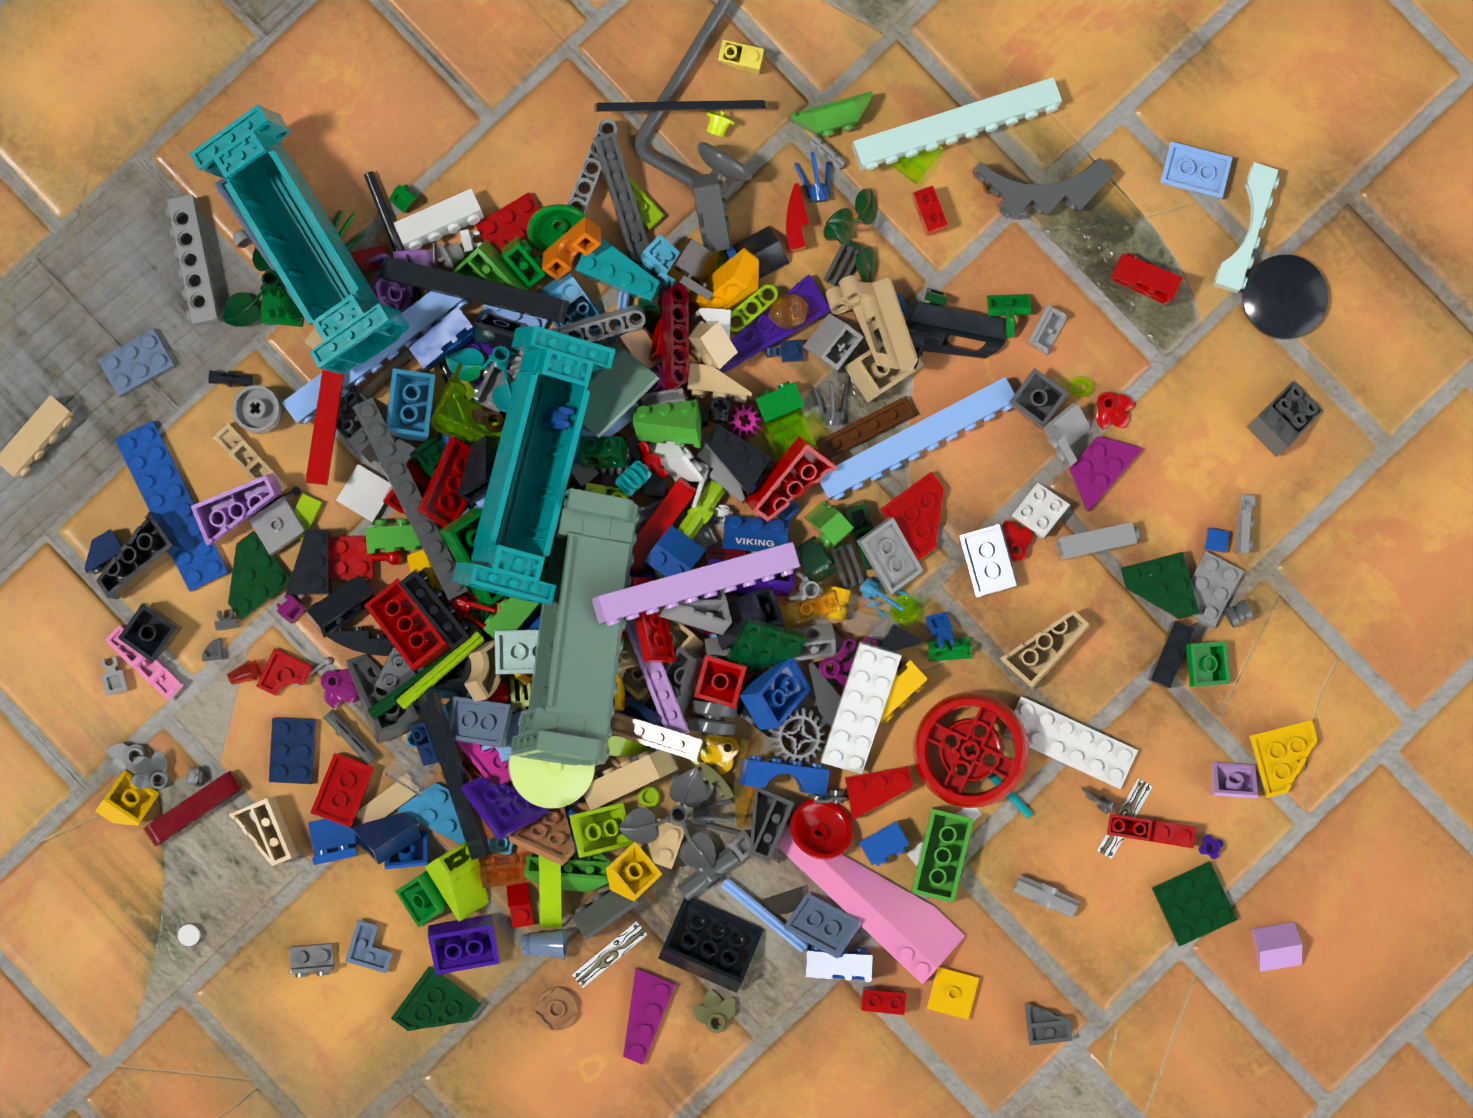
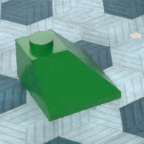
[395,871,445,927]

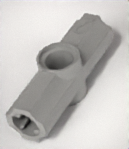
[1013,875,1079,917]

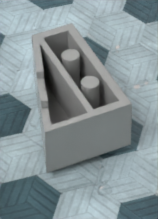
[658,589,732,635]

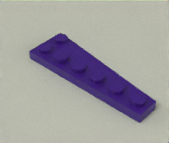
[717,274,831,373]

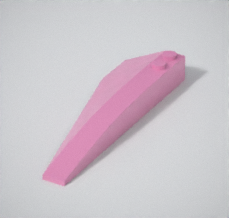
[778,824,965,984]

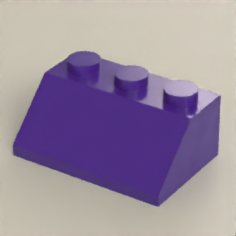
[428,914,500,975]

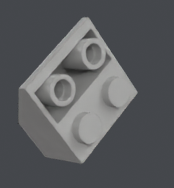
[803,314,863,373]

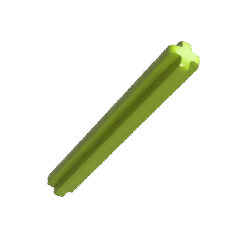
[397,632,485,709]

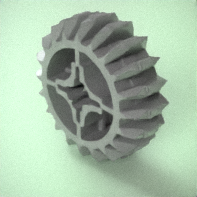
[768,707,826,764]

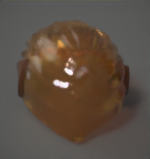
[768,294,809,330]

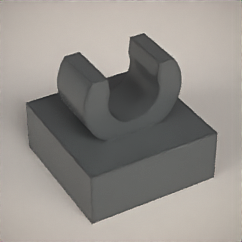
[214,609,240,631]

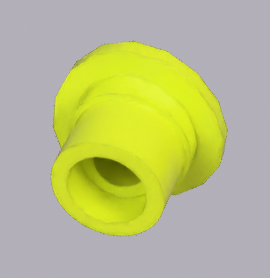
[706,110,735,137]

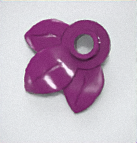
[320,669,358,708]

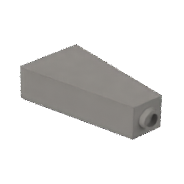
[1055,522,1139,561]

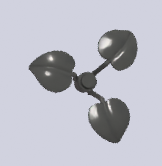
[619,769,716,869]

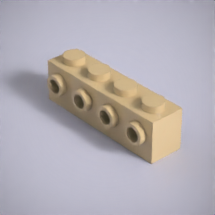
[0,395,74,478]

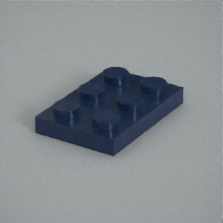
[269,718,316,784]

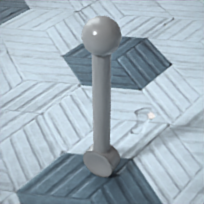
[294,657,331,686]

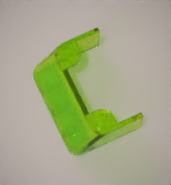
[430,362,502,446]

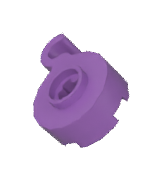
[367,253,413,313]

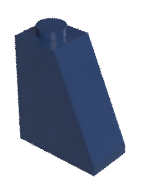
[351,812,421,865]

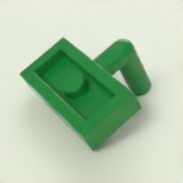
[986,294,1031,338]

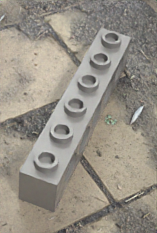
[165,194,220,327]
[704,623,836,661]

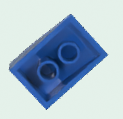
[739,658,811,730]

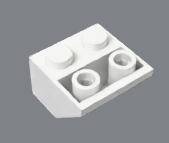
[648,441,704,482]

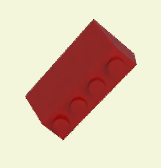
[364,578,451,671]

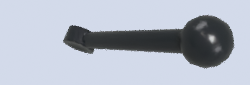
[260,487,301,511]

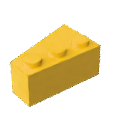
[879,660,928,723]

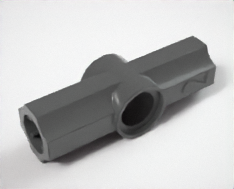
[677,847,739,901]

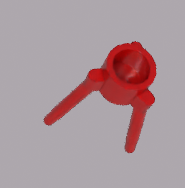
[452,593,503,629]

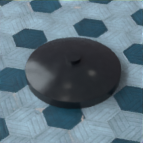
[1242,254,1328,340]

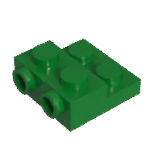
[1186,641,1230,687]

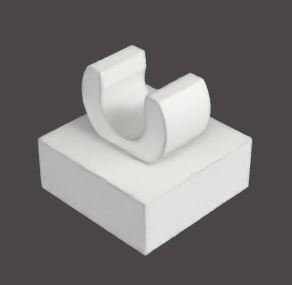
[459,229,482,255]

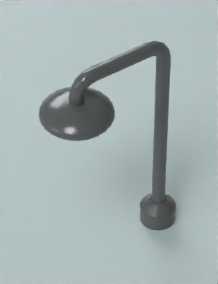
[635,0,753,189]

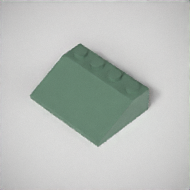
[581,343,659,438]

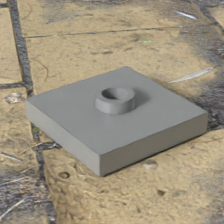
[249,496,306,556]

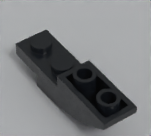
[327,627,395,656]

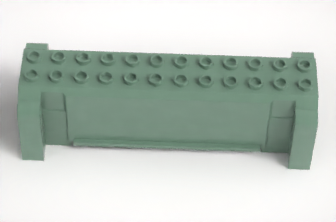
[510,488,639,766]

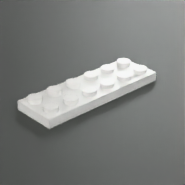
[821,642,902,774]
[1003,696,1138,789]

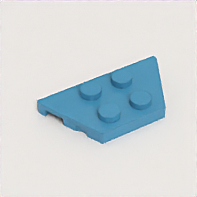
[397,782,465,845]

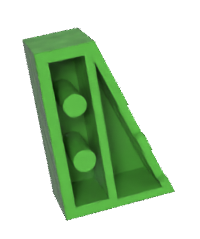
[452,240,529,290]
[633,400,702,448]
[804,501,853,549]

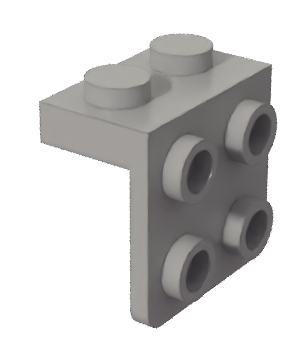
[1043,402,1090,466]

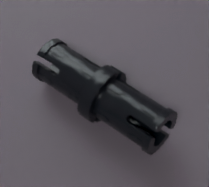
[208,370,253,387]

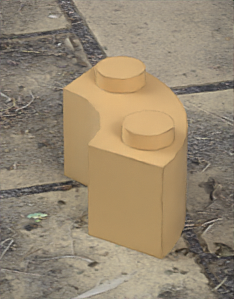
[464,640,501,702]

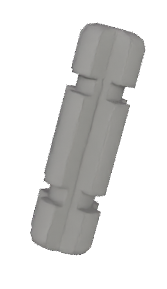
[809,135,845,170]

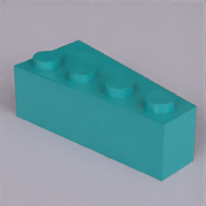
[575,238,665,306]

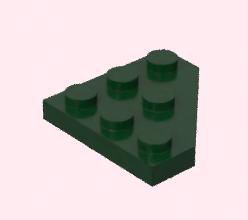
[228,531,290,621]
[1121,552,1199,619]
[724,617,807,675]
[391,966,481,1031]

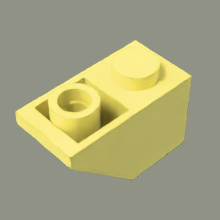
[718,40,764,74]

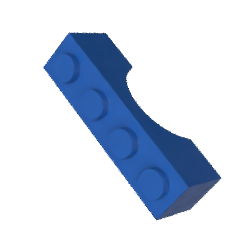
[738,755,830,796]

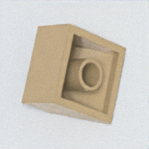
[637,817,684,869]

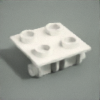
[1012,482,1070,539]

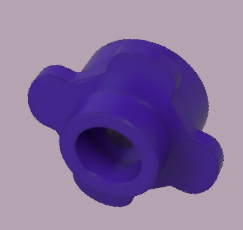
[1198,835,1223,859]

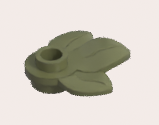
[693,990,736,1033]

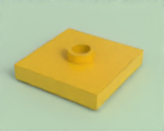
[927,967,979,1020]

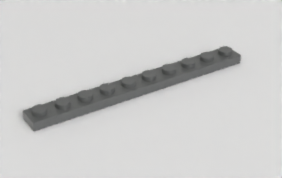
[352,397,468,600]

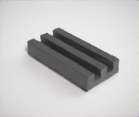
[823,244,860,287]
[830,542,865,589]

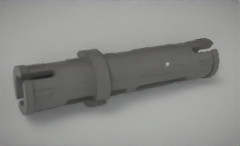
[323,709,377,765]

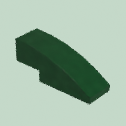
[842,499,874,571]

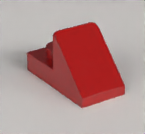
[506,882,534,928]

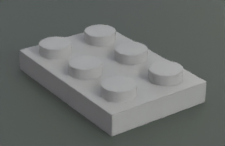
[857,517,923,595]
[1190,551,1243,628]

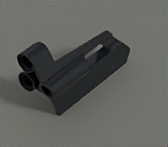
[906,301,1008,370]

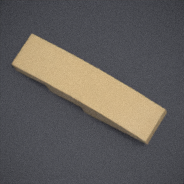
[212,422,288,501]

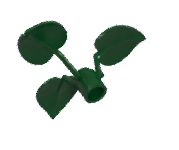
[823,188,877,282]
[222,247,304,327]

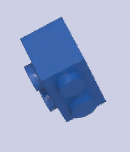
[858,821,909,867]

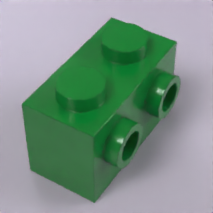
[501,236,546,288]
[755,381,805,424]

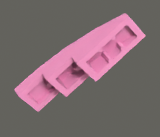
[105,624,184,701]

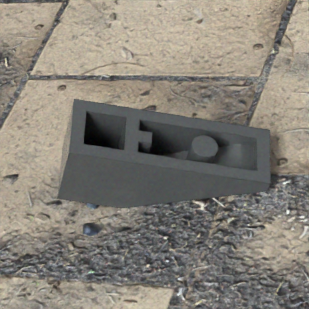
[808,662,841,727]

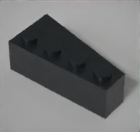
[96,511,183,599]

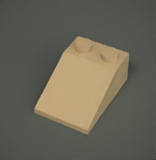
[844,342,924,402]

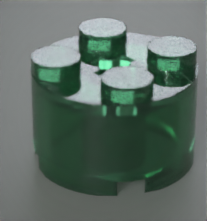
[795,535,838,584]

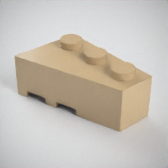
[677,321,738,369]

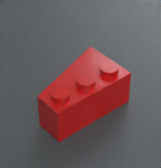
[844,766,912,820]

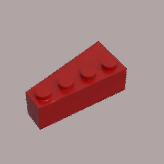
[745,435,837,522]

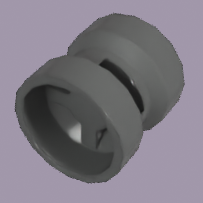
[1224,600,1253,628]

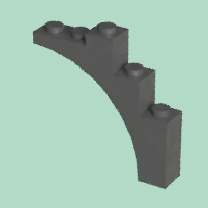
[972,158,1115,220]

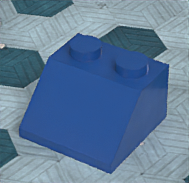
[644,525,706,577]

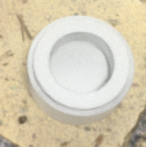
[178,924,201,946]

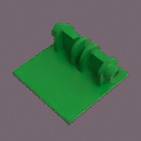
[261,283,302,327]

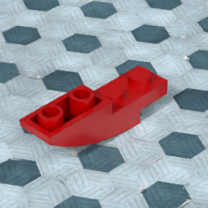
[1107,813,1197,849]

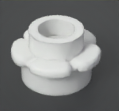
[713,505,733,522]

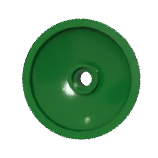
[527,204,588,253]

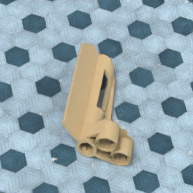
[825,275,918,371]

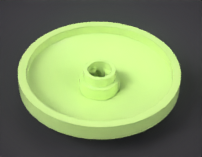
[508,752,595,808]

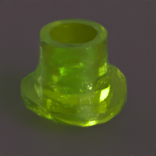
[890,595,920,625]

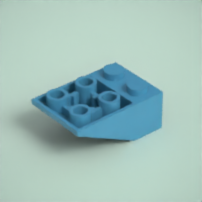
[536,272,600,338]

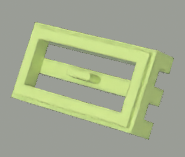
[509,675,532,711]

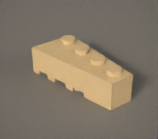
[999,610,1089,690]
[583,750,678,810]

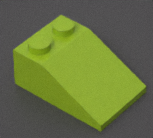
[569,803,633,858]

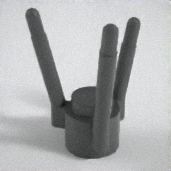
[814,376,849,426]
[692,799,740,834]

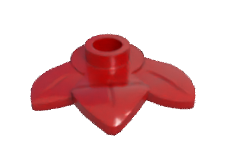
[1095,392,1135,430]
[638,441,668,478]
[1002,520,1032,561]

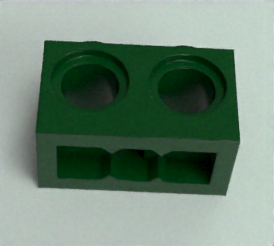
[578,436,628,468]

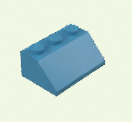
[386,368,435,442]

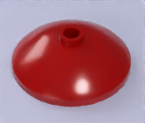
[790,799,853,860]

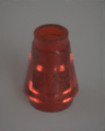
[227,660,261,685]

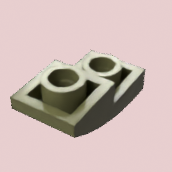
[699,763,734,800]

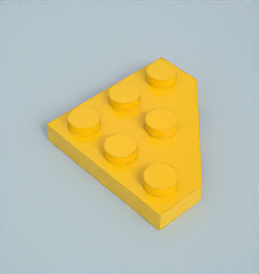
[1249,720,1318,798]

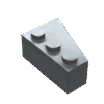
[691,173,730,252]
[749,787,795,865]

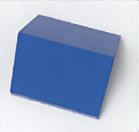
[385,831,431,870]

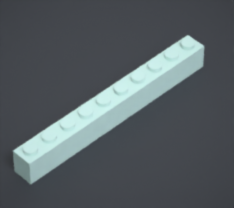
[852,77,1062,171]

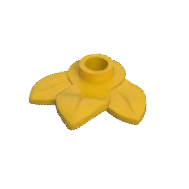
[700,734,740,775]

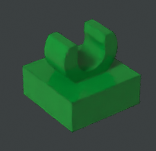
[389,184,417,214]

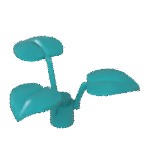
[446,346,520,413]

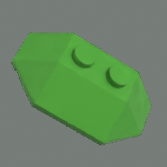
[790,91,873,138]
[524,853,612,892]

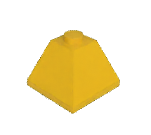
[95,770,159,826]

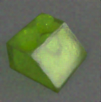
[762,409,818,462]

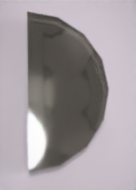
[762,886,803,914]

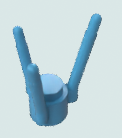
[859,577,909,619]

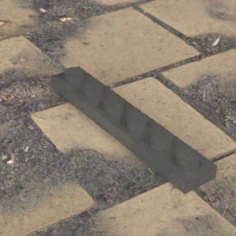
[593,132,649,261]

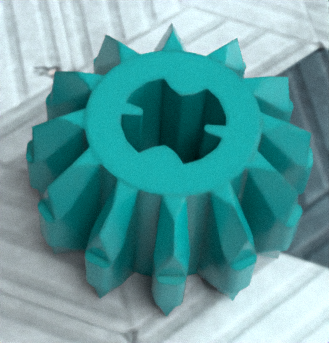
[615,461,652,496]

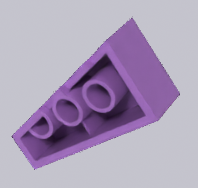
[191,473,282,546]

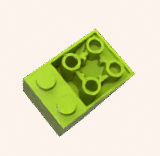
[425,842,489,922]

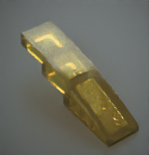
[734,738,754,828]

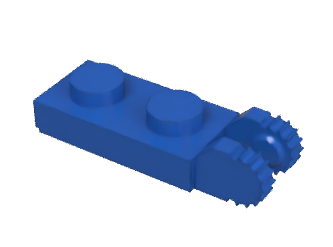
[543,407,574,431]

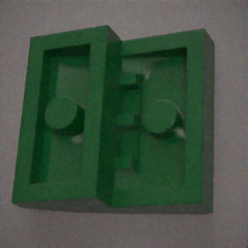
[409,432,446,478]

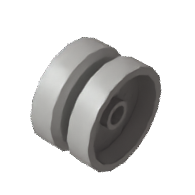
[232,385,283,435]

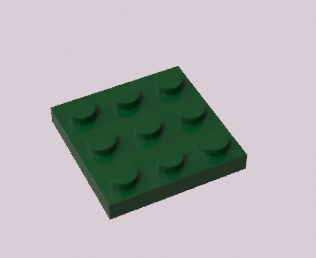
[1151,861,1237,947]

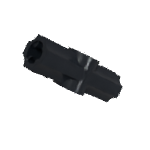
[708,397,730,424]

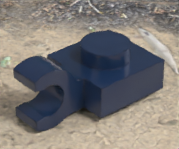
[766,339,803,363]

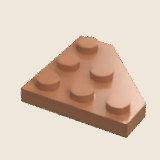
[509,807,575,866]

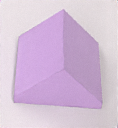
[1210,762,1258,798]
[1252,922,1302,972]

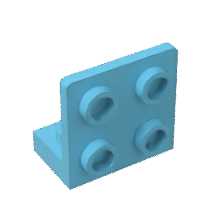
[639,234,680,290]

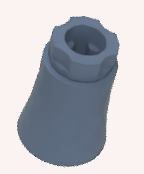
[521,929,567,960]

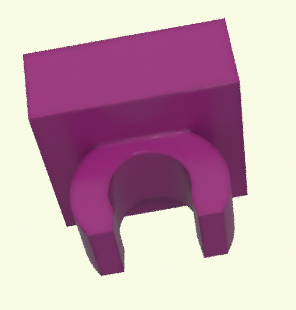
[276,595,306,624]

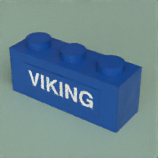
[722,515,789,551]

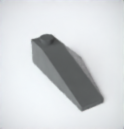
[346,654,419,744]

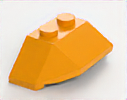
[688,248,759,312]

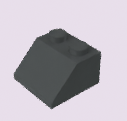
[1009,368,1069,429]

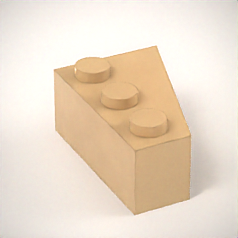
[229,796,299,866]

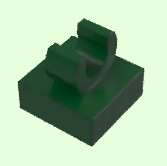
[924,287,948,305]

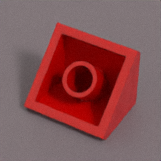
[694,655,747,708]

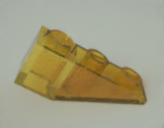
[779,589,841,629]

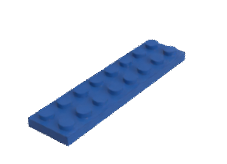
[114,420,229,592]

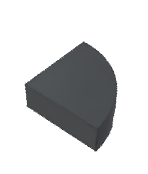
[202,638,224,662]

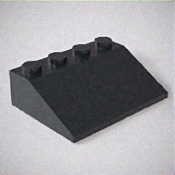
[658,897,764,993]

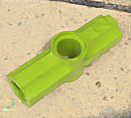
[677,481,725,540]

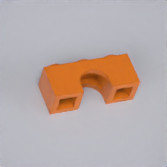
[542,217,601,281]

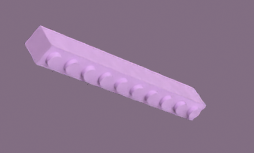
[591,542,800,626]

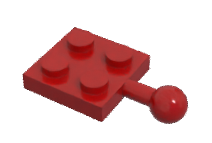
[330,536,403,580]

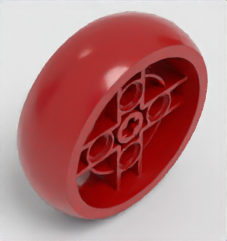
[913,692,1029,808]

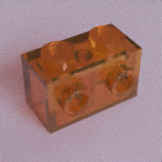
[479,853,526,888]

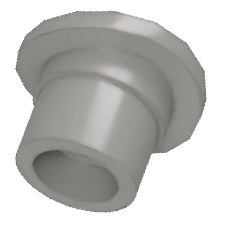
[437,243,464,272]

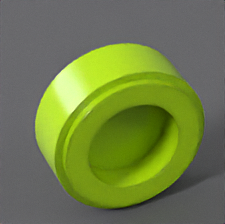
[638,786,660,808]

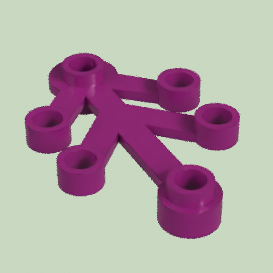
[819,636,902,688]

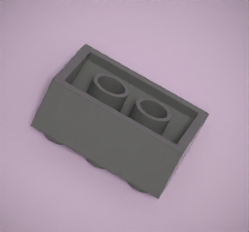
[573,891,641,940]

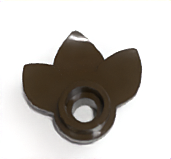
[472,406,507,433]

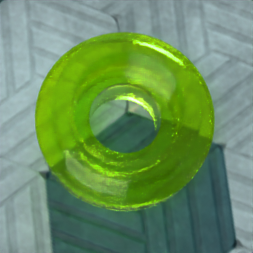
[1070,376,1092,398]

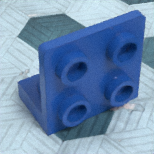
[308,819,359,865]

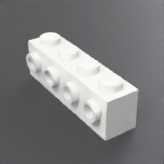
[394,189,484,251]

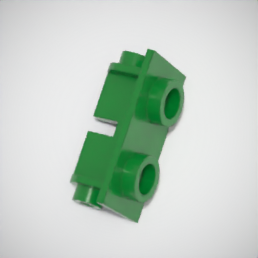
[927,637,972,662]

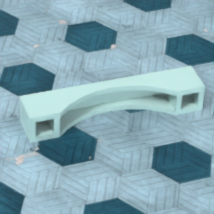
[1213,162,1280,293]

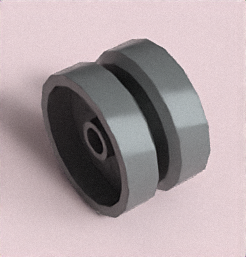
[688,699,738,736]

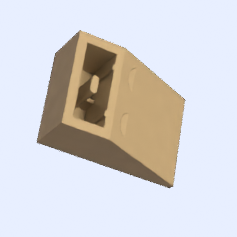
[688,363,752,403]

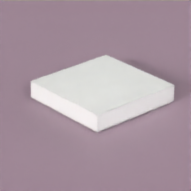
[336,464,391,522]

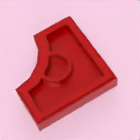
[256,648,313,696]

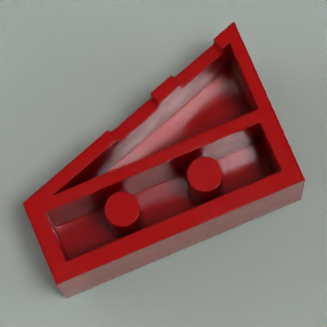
[1109,252,1183,306]

